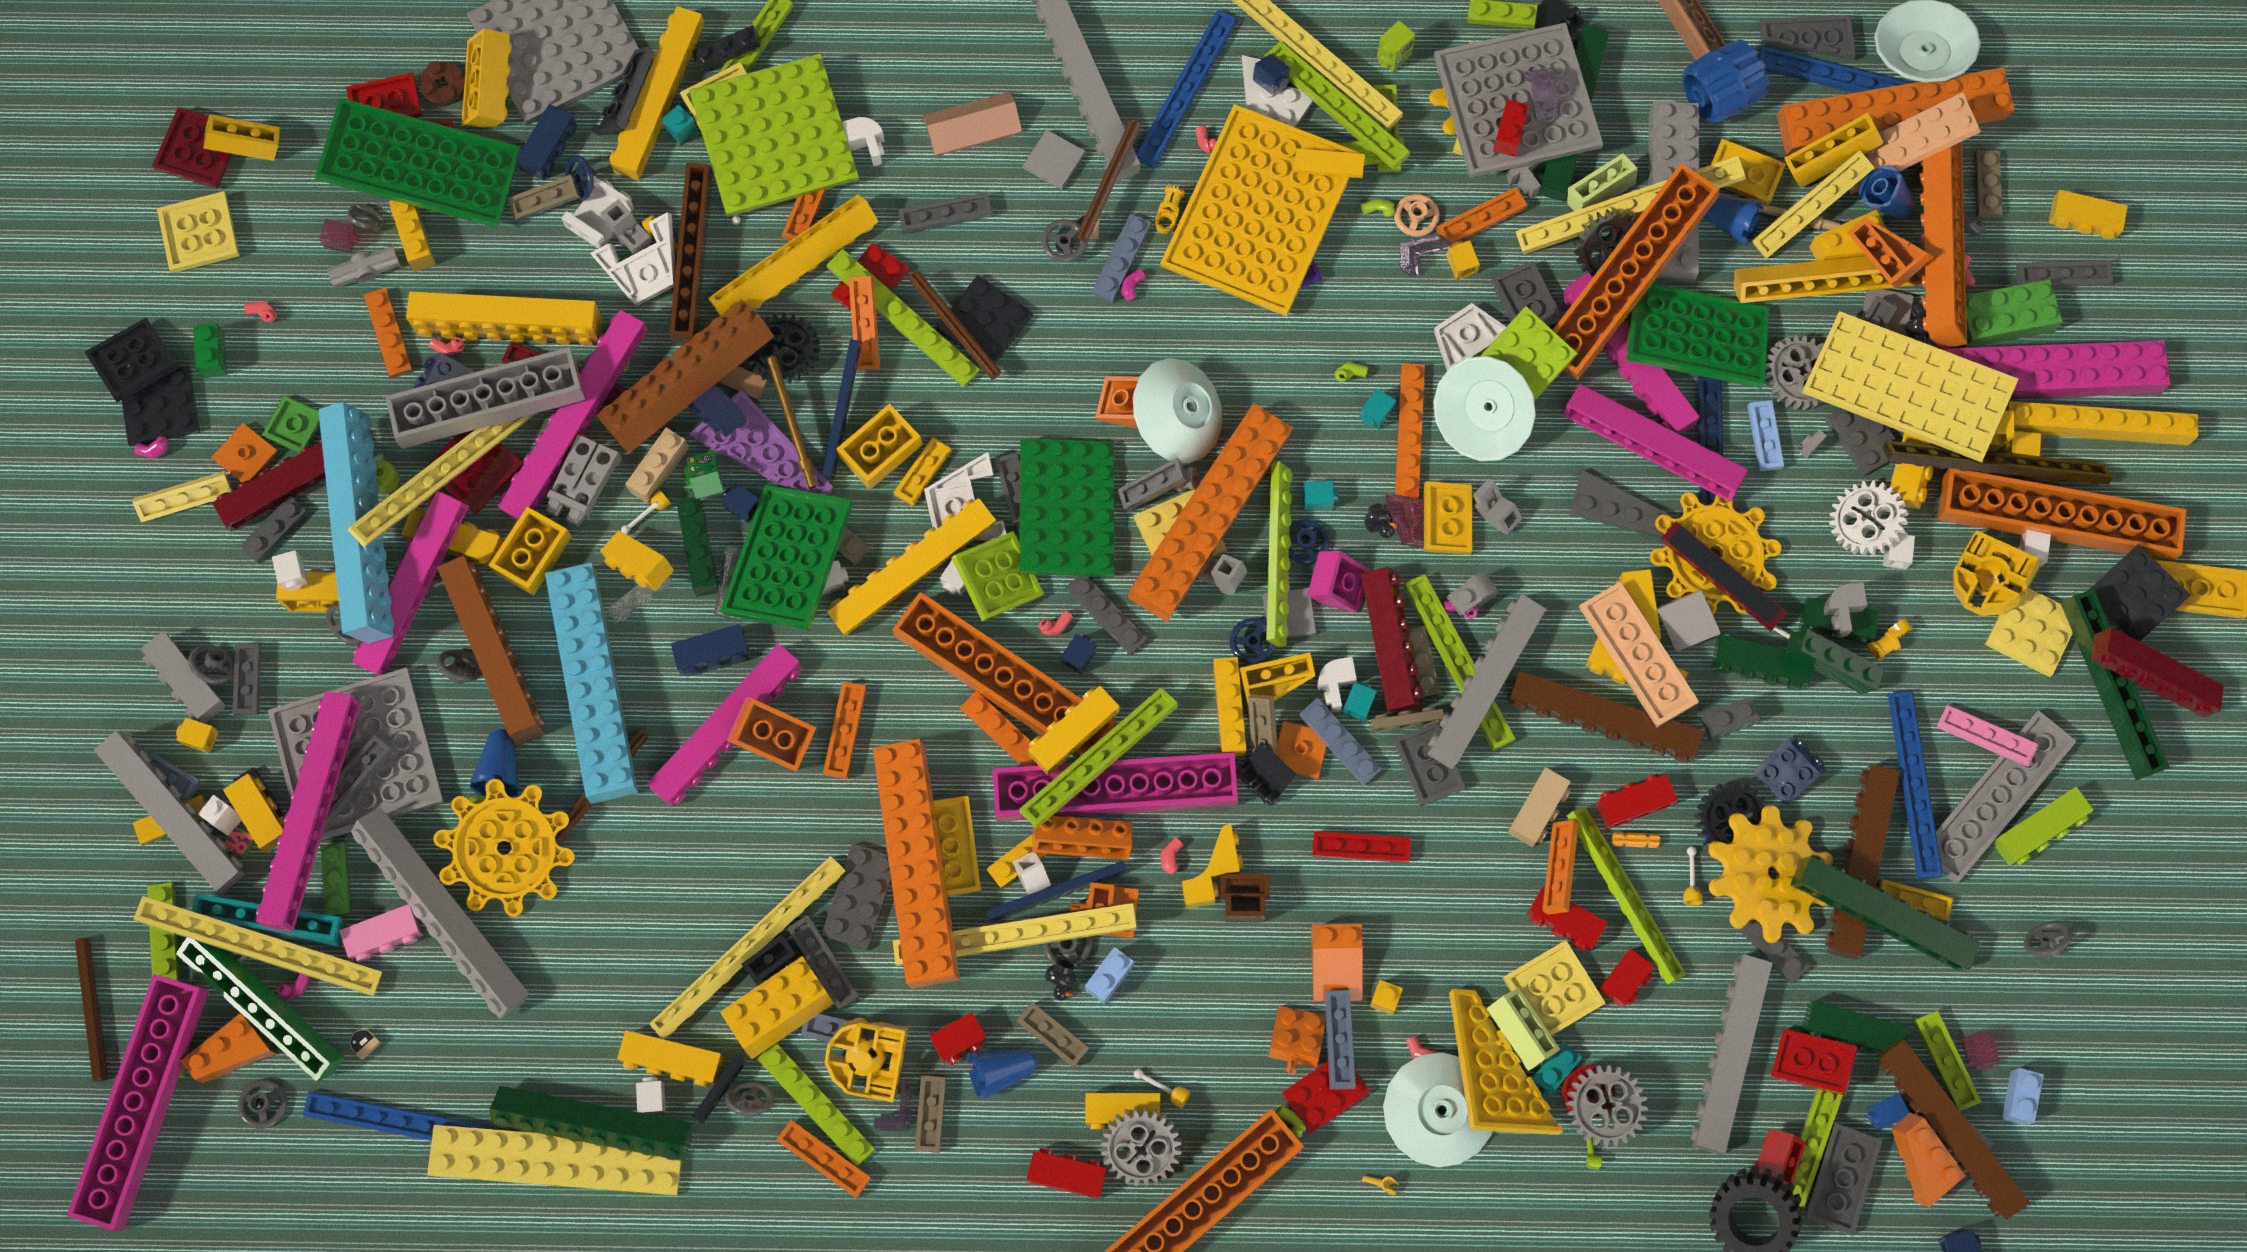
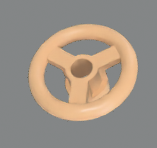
[1394,194,1440,237]

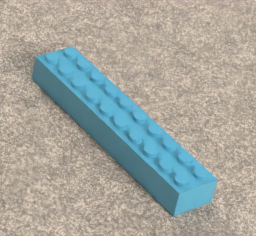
[318,402,394,644]
[545,562,638,804]

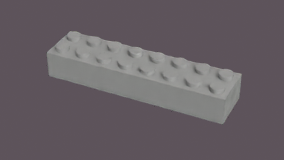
[1648,101,1699,283]
[385,347,585,449]

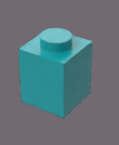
[662,105,697,145]
[1360,388,1396,430]
[1303,481,1338,511]
[1343,682,1377,722]

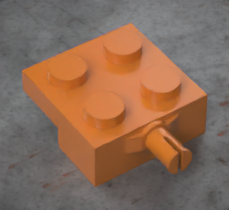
[1070,882,1139,939]
[1268,1006,1326,1074]

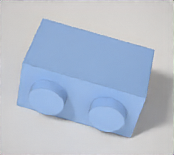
[1085,947,1134,1005]
[2002,1068,2044,1126]

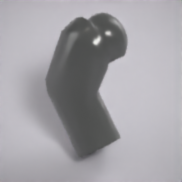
[1964,212,1986,237]

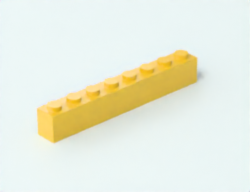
[609,6,705,180]
[708,194,879,316]
[1734,256,1925,303]
[2005,401,2198,446]
[827,498,996,637]

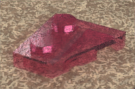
[1385,493,1424,549]

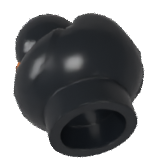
[1905,303,1929,341]
[1364,503,1397,539]
[1045,958,1076,1001]

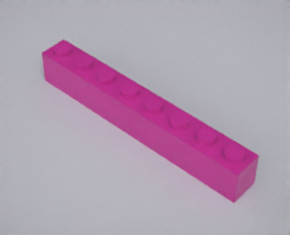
[1563,272,1700,435]
[1563,384,1748,502]
[352,491,469,675]
[647,643,802,807]

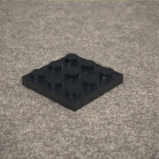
[936,275,1033,364]
[84,317,179,403]
[122,366,200,447]
[2088,544,2191,642]

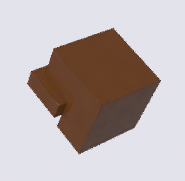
[1220,874,1270,923]

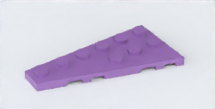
[689,390,834,495]

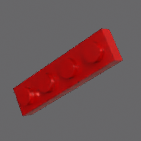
[1312,831,1411,863]

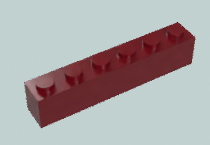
[212,439,326,532]
[1361,566,1423,714]
[2091,627,2224,717]

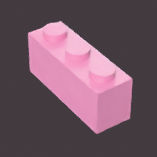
[339,904,424,962]

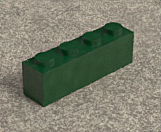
[676,497,720,597]
[1784,629,1884,694]
[1711,634,1812,691]
[1802,1000,1910,1054]

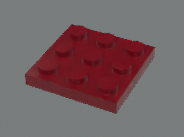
[152,107,233,189]
[424,430,524,516]

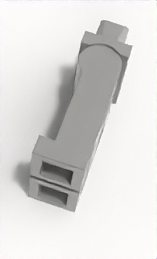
[546,434,622,527]

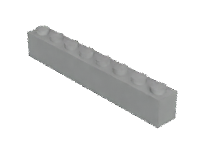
[1427,594,1546,769]
[94,731,246,894]
[1690,954,1772,1155]

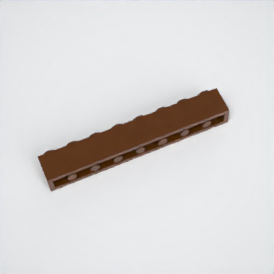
[669,163,713,345]
[1508,671,1704,763]
[1825,764,1900,960]
[1877,1038,2030,1220]

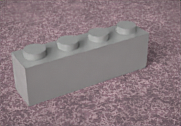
[140,631,227,724]

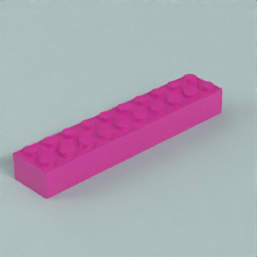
[1941,341,2170,400]
[993,753,1238,822]
[67,974,210,1231]

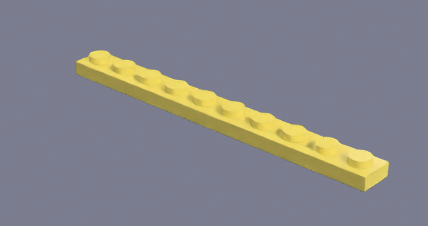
[1232,0,1403,131]
[1516,156,1746,255]
[348,413,537,548]
[649,856,845,1040]
[134,896,382,997]
[893,903,1137,966]

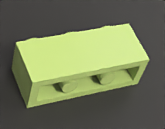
[1567,153,1637,211]
[1487,987,1560,1071]

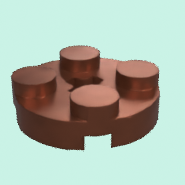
[419,61,465,107]

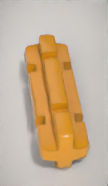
[1612,832,1660,848]

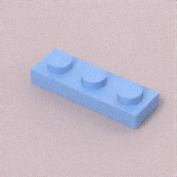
[1747,400,1784,472]

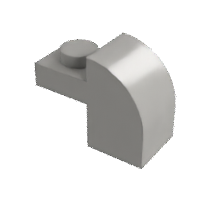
[1506,162,1542,199]
[600,199,652,254]
[1473,479,1523,535]
[1198,554,1247,594]
[1447,572,1499,616]
[1824,582,1867,637]

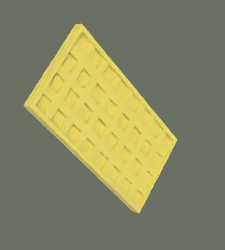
[1803,311,2018,462]

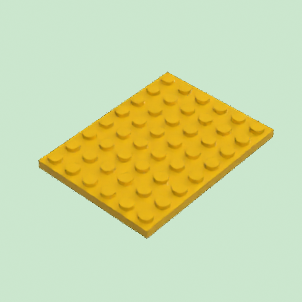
[1160,104,1360,317]

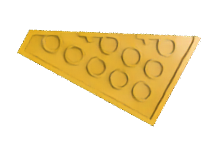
[1449,989,1563,1135]

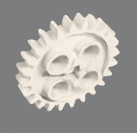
[1829,481,1908,557]

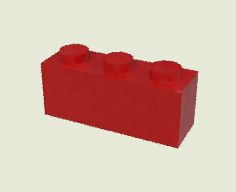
[1596,773,1678,830]
[1526,886,1608,951]
[1026,1148,1106,1200]

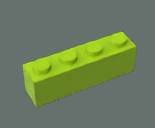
[1992,787,2094,866]

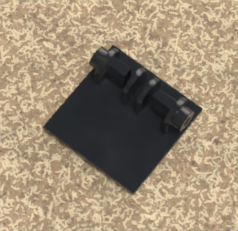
[1529,0,1585,36]
[1236,742,1297,806]

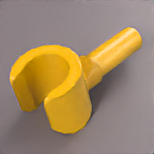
[1362,1175,1399,1195]

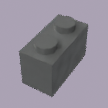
[1701,697,1760,741]

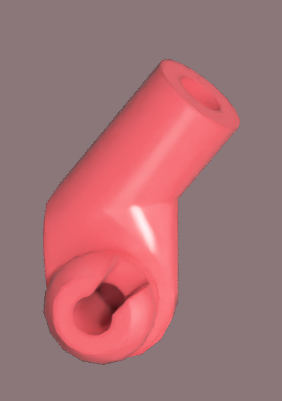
[429,337,464,357]

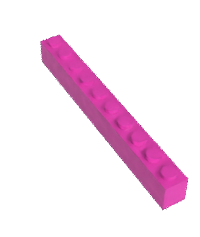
[498,310,648,521]
[256,691,361,932]

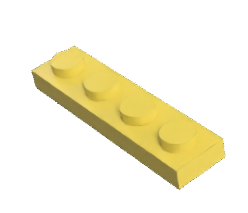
[132,471,233,522]

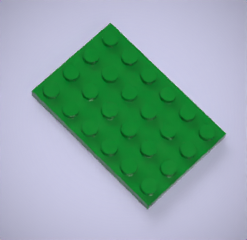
[1626,283,1769,389]
[1019,438,1114,578]
[720,485,853,631]

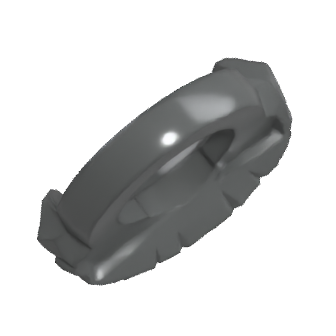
[347,204,384,231]

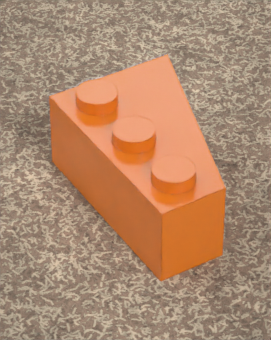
[1848,217,1934,288]
[181,1013,278,1083]
[1891,1113,1966,1208]

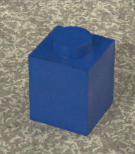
[1867,1093,1909,1131]

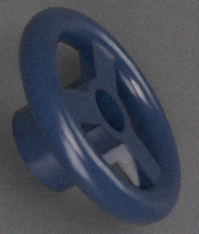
[565,155,597,201]
[1289,519,1329,564]
[1229,618,1276,664]

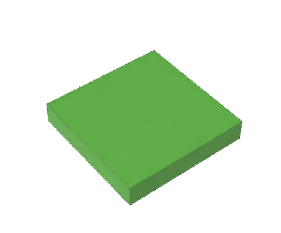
[262,395,320,454]

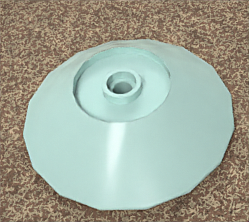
[1874,0,1981,83]
[1433,356,1536,462]
[1133,358,1222,464]
[1383,1052,1492,1167]

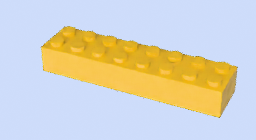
[406,292,603,346]

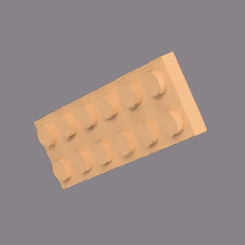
[1849,92,1981,194]
[1579,581,1699,727]

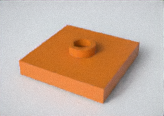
[211,423,279,483]
[1277,721,1326,780]

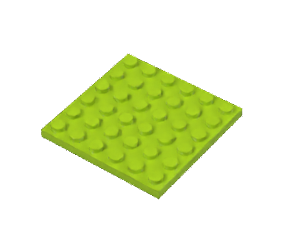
[689,54,859,217]

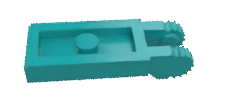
[1532,1041,1582,1100]

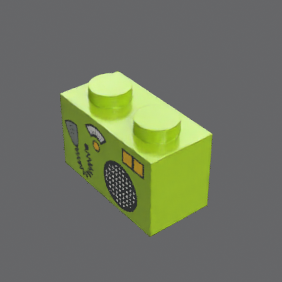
[1377,21,1415,72]

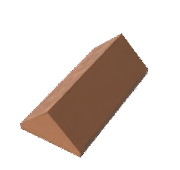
[1658,0,1726,61]
[923,92,1022,157]

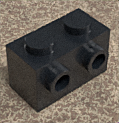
[741,935,798,986]

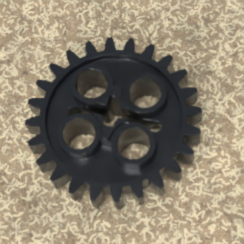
[1574,209,1637,277]
[747,313,821,384]
[1694,781,1767,845]

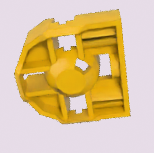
[1952,530,2040,616]
[825,1018,909,1102]

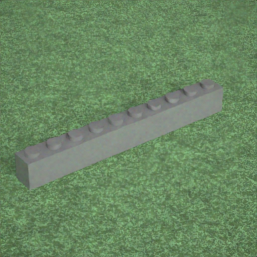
[1030,0,1140,182]
[351,807,529,1019]

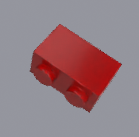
[1493,99,1529,157]
[1598,948,1654,1008]
[929,1012,988,1065]
[1755,1128,1806,1185]

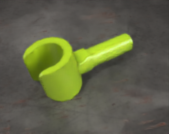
[1586,1137,1602,1170]

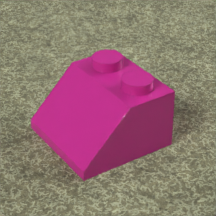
[1307,551,1370,613]

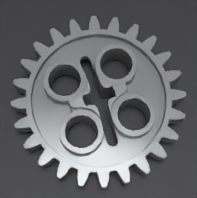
[1765,335,1824,410]
[1565,1065,1648,1147]
[1101,1106,1181,1186]

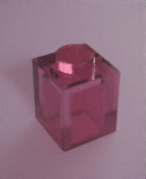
[319,219,359,253]
[1961,1032,1999,1071]

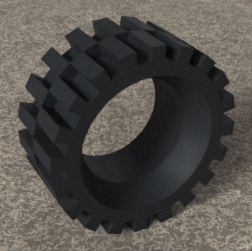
[1709,1167,1804,1252]

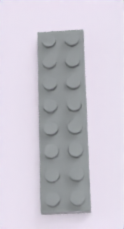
[1936,710,2077,884]

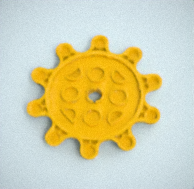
[1650,492,1782,614]
[433,779,575,917]
[1708,805,1833,943]

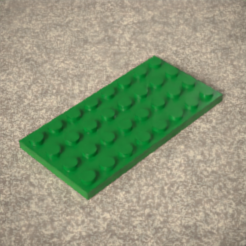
[315,98,521,228]

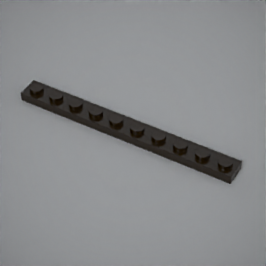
[1883,441,2113,485]

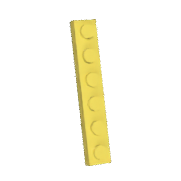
[1751,150,1874,259]

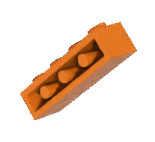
[1032,816,1132,860]

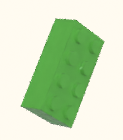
[1964,279,2063,348]

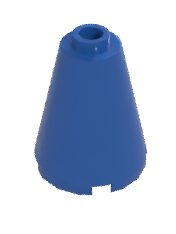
[1859,165,1917,220]
[1703,196,1764,245]
[470,729,519,797]
[967,1049,1038,1101]

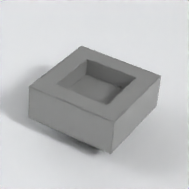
[1800,430,1827,459]

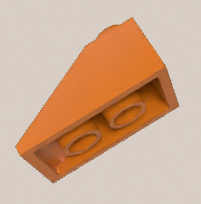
[1095,376,1139,429]
[1311,924,1363,1002]

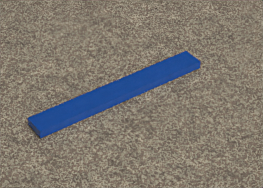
[1136,9,1237,169]
[1758,46,1911,93]
[1887,691,1943,880]
[302,1091,502,1141]

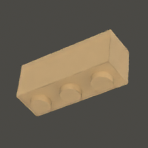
[626,428,689,504]
[1507,767,1571,847]

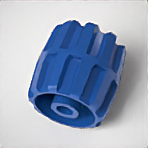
[1682,40,1770,124]

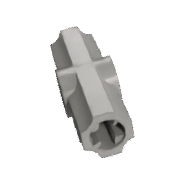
[327,246,401,288]

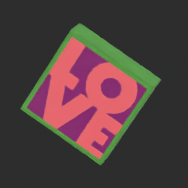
[224,827,255,859]

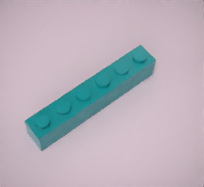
[191,894,346,948]

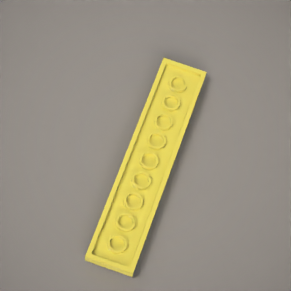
[427,1125,682,1196]

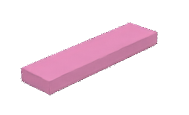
[1937,705,2039,767]

